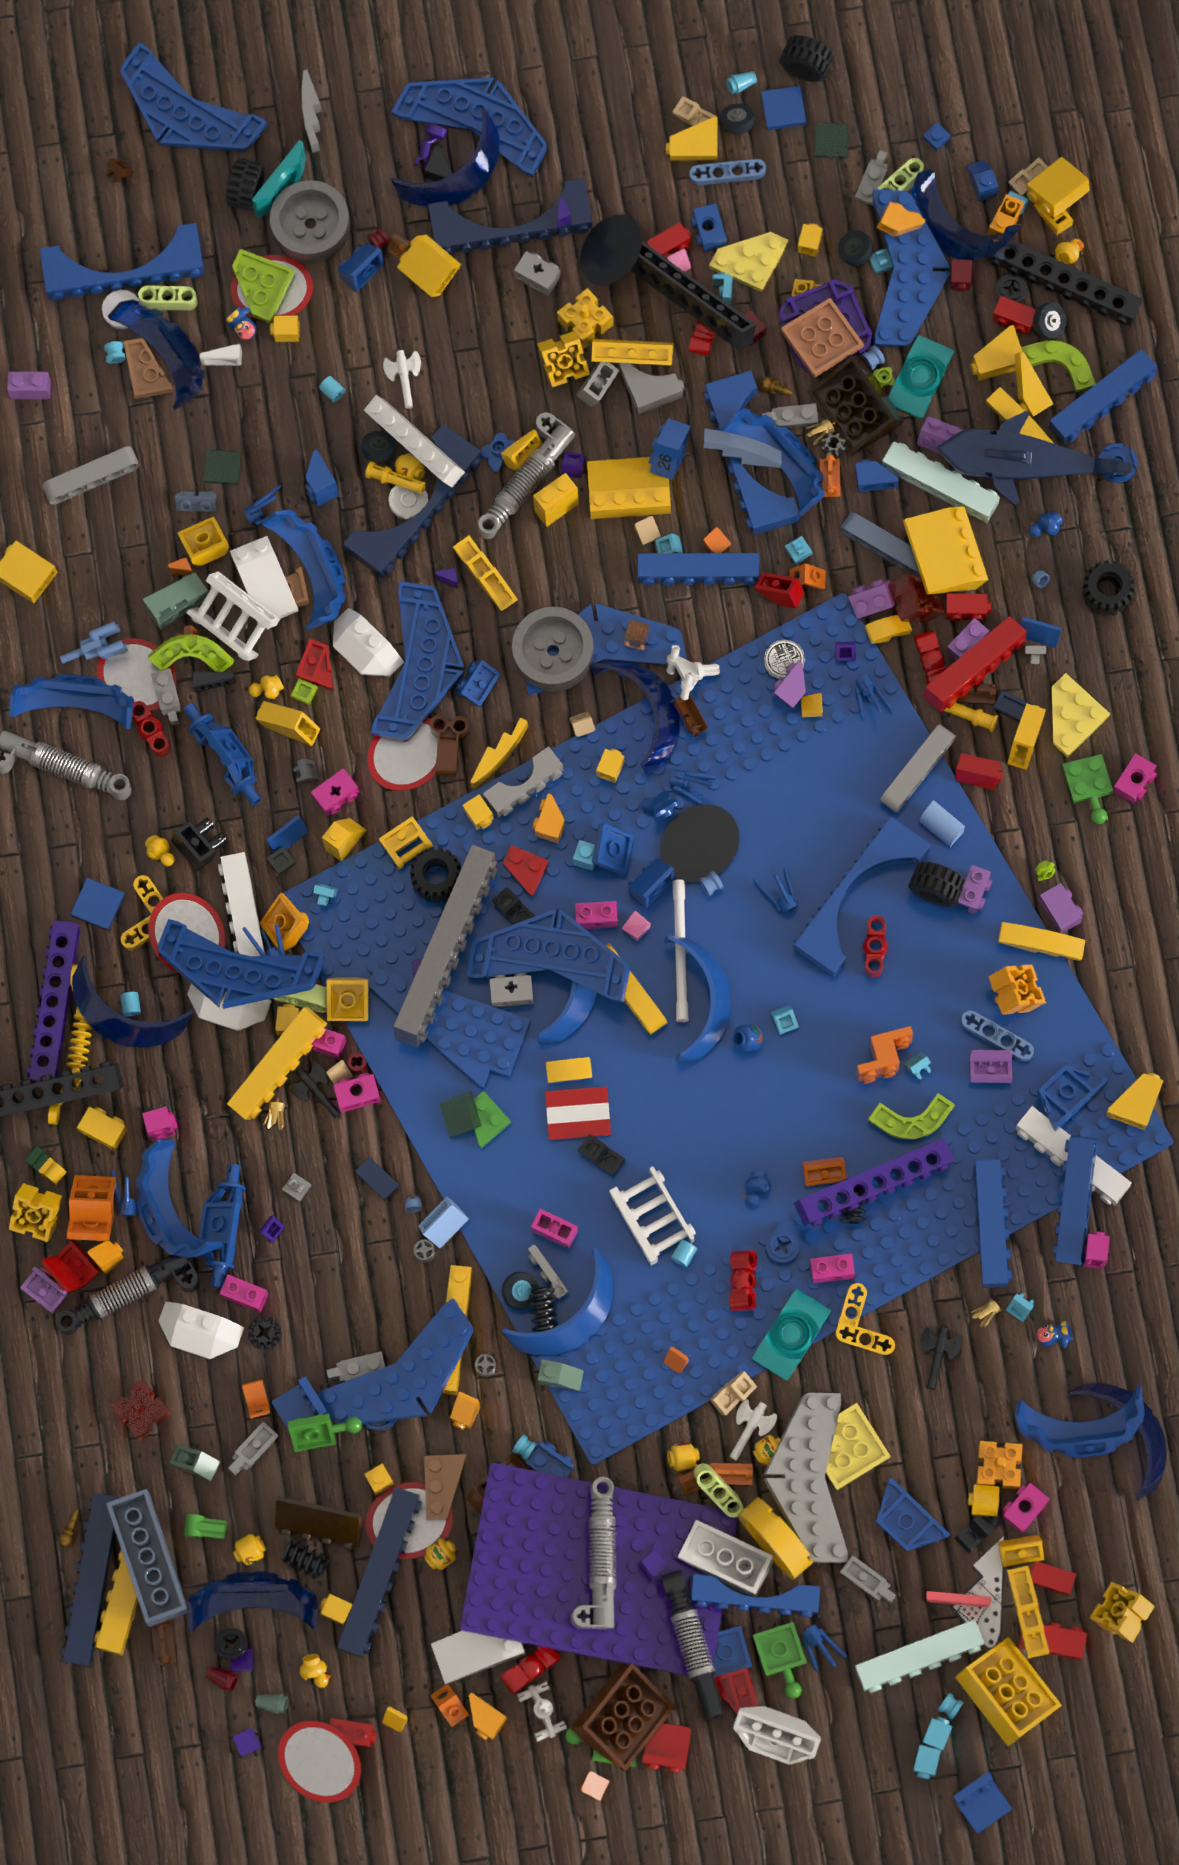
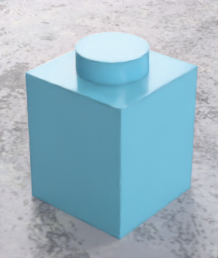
[573,840,595,871]
[922,1717,952,1752]
[913,1745,941,1780]

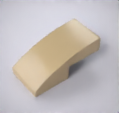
[673,96,718,127]
[1009,158,1048,196]
[710,1371,757,1416]

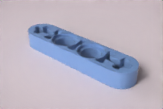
[689,159,766,185]
[961,1011,1034,1062]

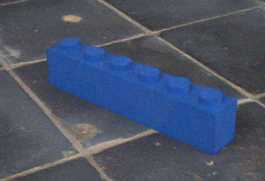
[1049,349,1157,444]
[638,553,759,586]
[1053,1135,1098,1265]
[974,1159,1012,1288]

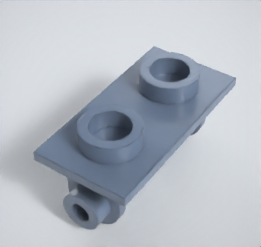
[175,491,217,512]

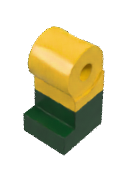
[25,1146,67,1185]

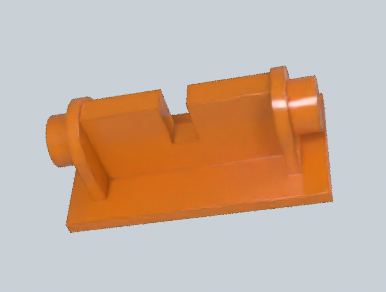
[820,454,840,497]
[710,1463,753,1485]

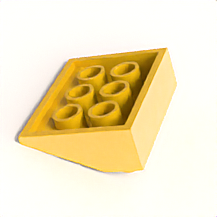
[587,457,671,519]
[903,506,988,594]
[955,1637,1062,1746]

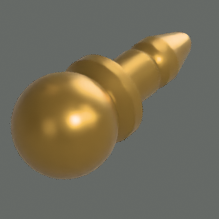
[759,376,793,395]
[59,1509,79,1548]

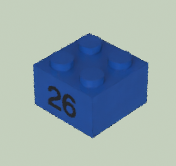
[648,418,690,480]

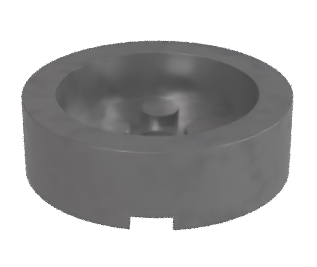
[270,180,350,263]
[512,607,594,691]

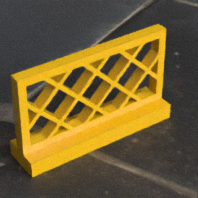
[592,339,674,365]

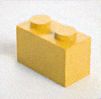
[77,1107,127,1151]

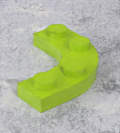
[1021,340,1096,393]
[148,634,234,672]
[868,1093,955,1140]

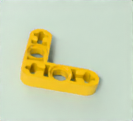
[121,875,163,950]
[835,1283,895,1355]

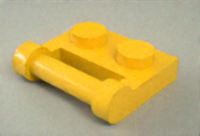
[379,816,433,870]

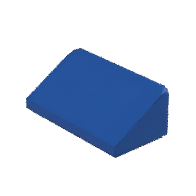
[1020,617,1062,647]
[266,815,308,852]

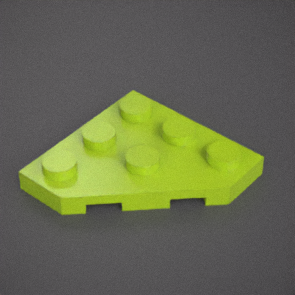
[232,249,295,323]

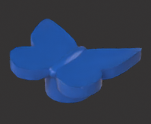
[481,433,516,473]
[640,792,679,819]

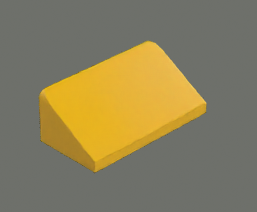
[998,1535,1044,1567]

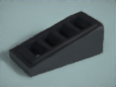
[193,672,236,692]

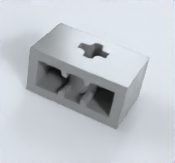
[514,251,561,296]
[576,362,619,407]
[490,973,534,1007]

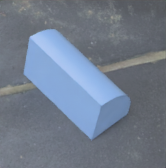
[919,800,965,848]
[418,1196,469,1248]

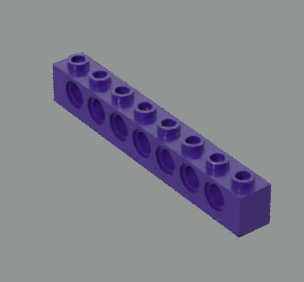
[27,920,81,1087]
[794,1138,955,1227]

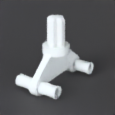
[666,645,720,700]
[516,1681,567,1742]

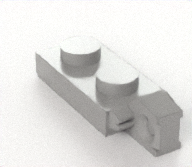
[855,151,888,206]
[762,404,818,428]
[151,668,181,725]
[528,1245,569,1299]
[326,1351,385,1382]
[228,1422,279,1476]
[840,1555,896,1603]

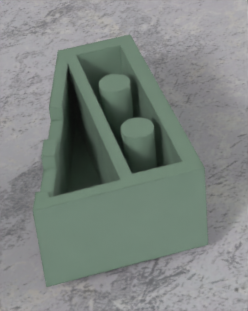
[143,573,209,631]

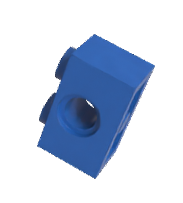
[690,203,726,252]

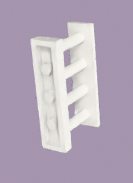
[187,572,280,661]
[609,1167,696,1266]

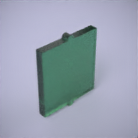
[814,122,848,159]
[203,450,242,484]
[439,1092,482,1138]

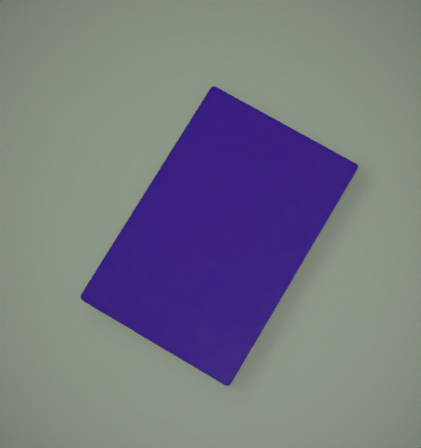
[460,1463,738,1676]

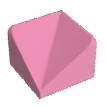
[667,249,691,272]
[622,911,651,942]

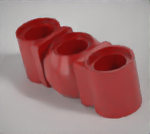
[688,320,716,357]
[914,630,946,684]
[132,701,170,757]
[862,915,888,978]
[729,1250,757,1311]
[500,1647,562,1695]

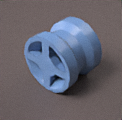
[861,345,885,371]
[699,870,723,896]

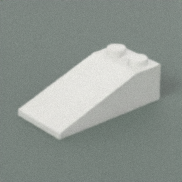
[230,536,299,619]
[678,1520,773,1598]
[431,1631,525,1684]

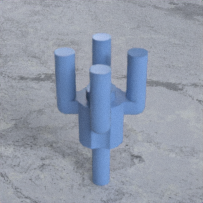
[60,621,128,664]

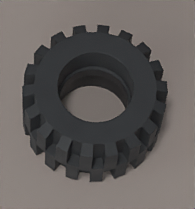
[779,35,834,82]
[226,158,265,211]
[1082,560,1135,616]
[410,847,461,903]
[908,862,965,907]

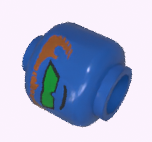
[732,1024,763,1052]

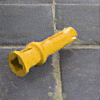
[365,462,426,494]
[944,703,999,733]

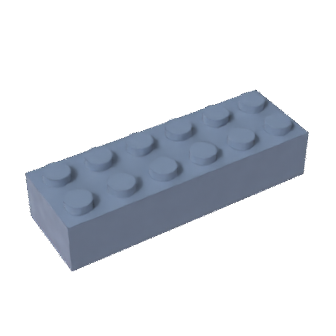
[106,1489,189,1627]

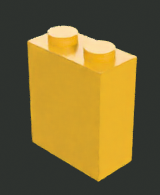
[1027,157,1090,218]
[397,235,461,297]
[533,473,579,527]
[0,541,57,604]

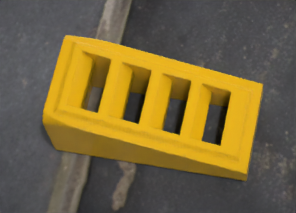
[1033,203,1073,236]
[501,429,543,471]

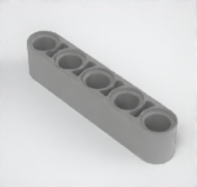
[42,446,140,505]
[880,724,956,813]

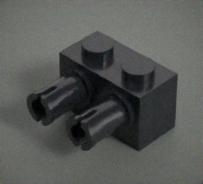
[171,817,227,871]

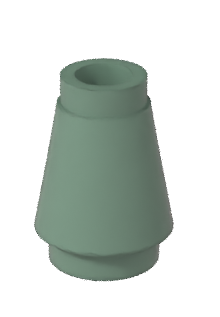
[255,1694,289,1715]

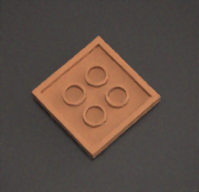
[780,298,864,378]

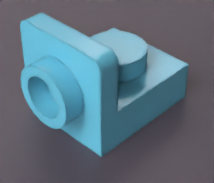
[712,273,733,305]

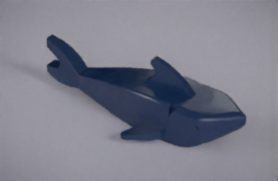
[936,411,1132,505]

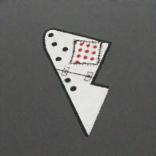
[950,1535,1006,1650]

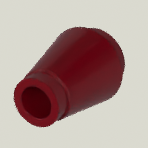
[205,1666,238,1692]

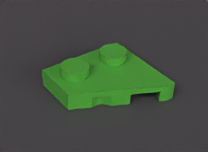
[468,1091,511,1149]

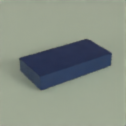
[993,690,1032,722]
[355,1157,399,1201]

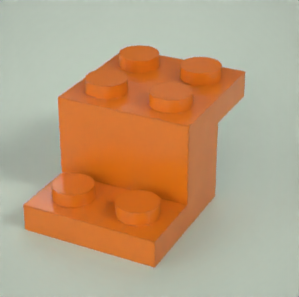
[856,1026,913,1084]
[67,1175,116,1241]

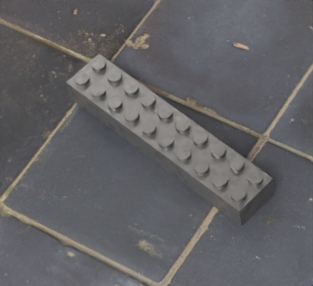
[393,845,498,1048]

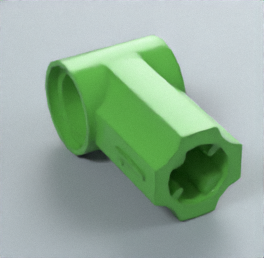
[183,1514,227,1540]

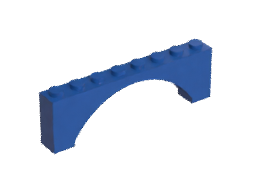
[40,223,205,301]
[703,371,800,535]
[793,816,931,978]

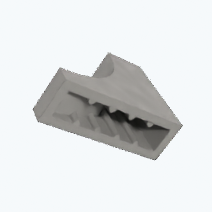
[616,363,685,415]

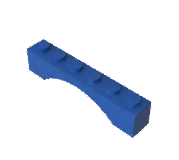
[689,1574,820,1618]

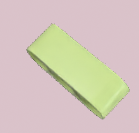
[878,158,923,192]
[138,286,198,311]
[273,984,327,1013]
[694,1463,743,1518]

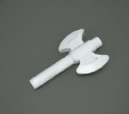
[383,350,421,409]
[729,1399,777,1461]

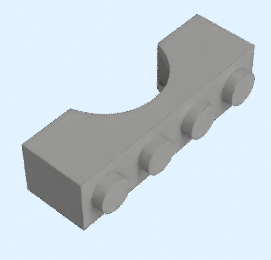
[483,746,564,818]

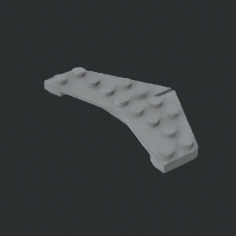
[763,1393,848,1563]

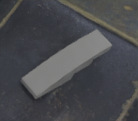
[301,70,322,153]

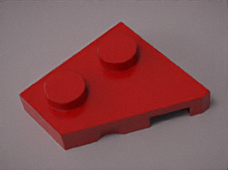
[295,639,333,690]
[503,845,549,897]
[714,1668,759,1715]

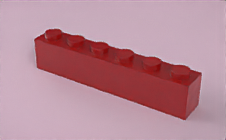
[923,616,1027,712]

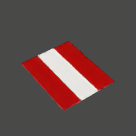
[545,1087,611,1140]

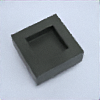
[267,847,295,876]

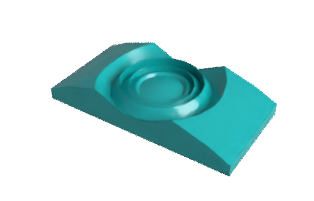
[252,140,306,218]
[888,335,955,420]
[752,1289,832,1382]

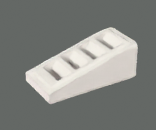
[200,344,242,366]

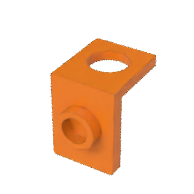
[789,564,826,590]
[242,1379,270,1419]
[430,1684,469,1727]

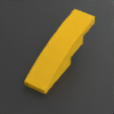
[986,387,1053,443]
[452,535,518,611]
[470,718,528,789]
[998,922,1085,961]
[1007,1566,1049,1658]

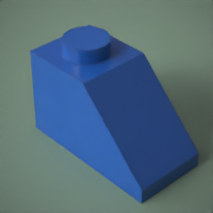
[966,160,999,202]
[855,459,898,493]

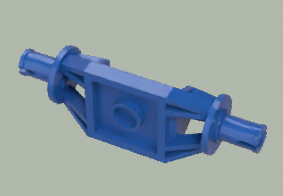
[183,703,262,806]
[198,1164,246,1289]

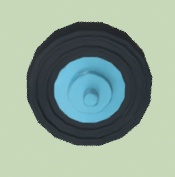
[501,1271,539,1310]

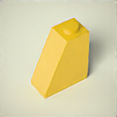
[666,117,717,161]
[970,325,1022,381]
[255,701,320,746]
[1007,703,1046,770]
[322,818,366,861]
[1106,1073,1163,1131]

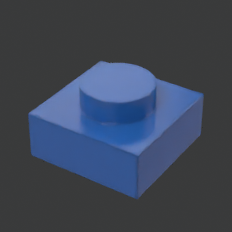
[923,123,951,151]

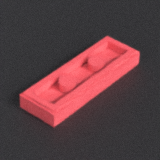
[926,1591,991,1608]

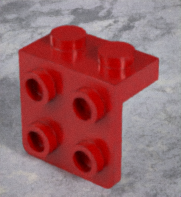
[41,1240,101,1292]
[642,1723,691,1773]

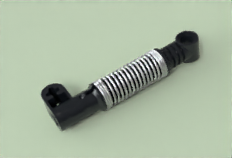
[56,1255,199,1335]
[660,1569,725,1722]

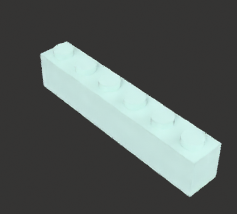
[882,442,1000,523]
[855,1619,984,1693]

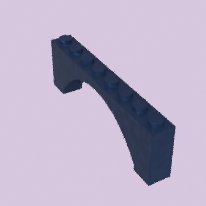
[428,178,592,255]
[343,424,482,578]

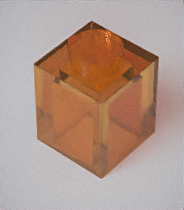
[624,619,650,650]

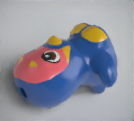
[226,307,257,340]
[1037,1321,1073,1348]

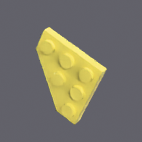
[709,232,789,292]
[1051,673,1110,758]
[826,1403,891,1491]

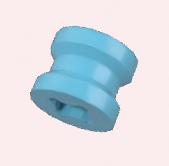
[104,341,126,364]
[512,1435,538,1461]
[938,1693,964,1720]

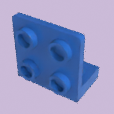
[272,1376,328,1430]
[952,1771,1012,1833]

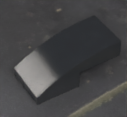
[492,887,535,924]
[578,1134,626,1177]
[954,1515,1001,1554]

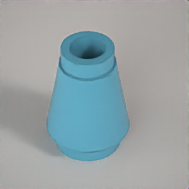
[726,71,757,94]

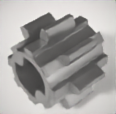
[821,433,845,459]

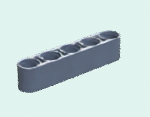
[839,512,922,579]

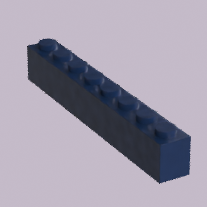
[337,1487,423,1658]
[61,1493,119,1668]

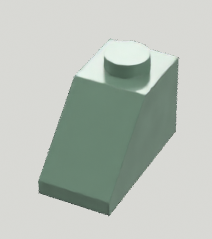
[538,1359,584,1392]
[169,1444,220,1481]

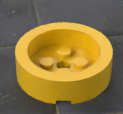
[738,1497,813,1580]

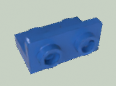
[455,660,501,707]
[526,1441,575,1478]

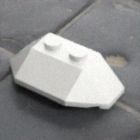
[333,608,405,677]
[187,984,272,1031]
[159,1302,244,1359]
[733,1706,821,1765]

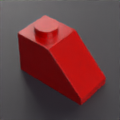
[754,572,805,609]

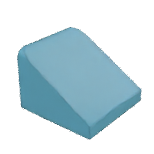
[655,533,683,553]
[771,1005,799,1035]

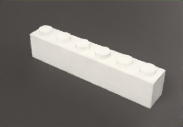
[364,395,465,487]
[218,852,265,956]
[1016,1106,1132,1206]

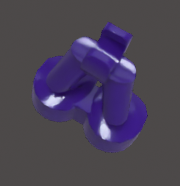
[414,123,448,170]

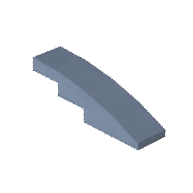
[703,428,782,468]

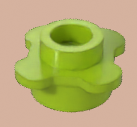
[873,367,895,388]
[1035,861,1056,881]

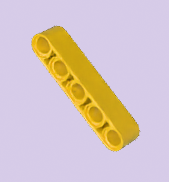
[606,944,667,1035]

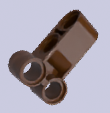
[430,715,469,776]

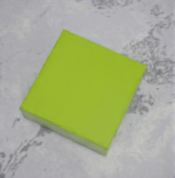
[290,678,318,706]

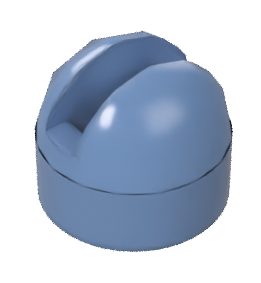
[1032,570,1050,588]
[405,1196,422,1213]

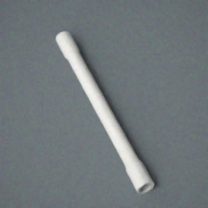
[672,880,689,1022]

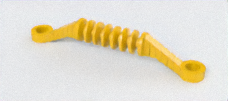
[48,964,94,1125]

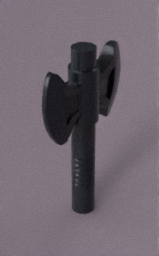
[288,1061,341,1119]
[921,1327,962,1390]

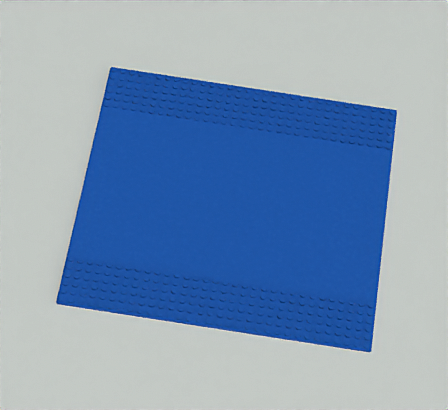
[277,593,1173,1465]

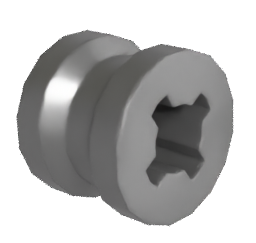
[414,1240,435,1263]
[475,1354,496,1378]

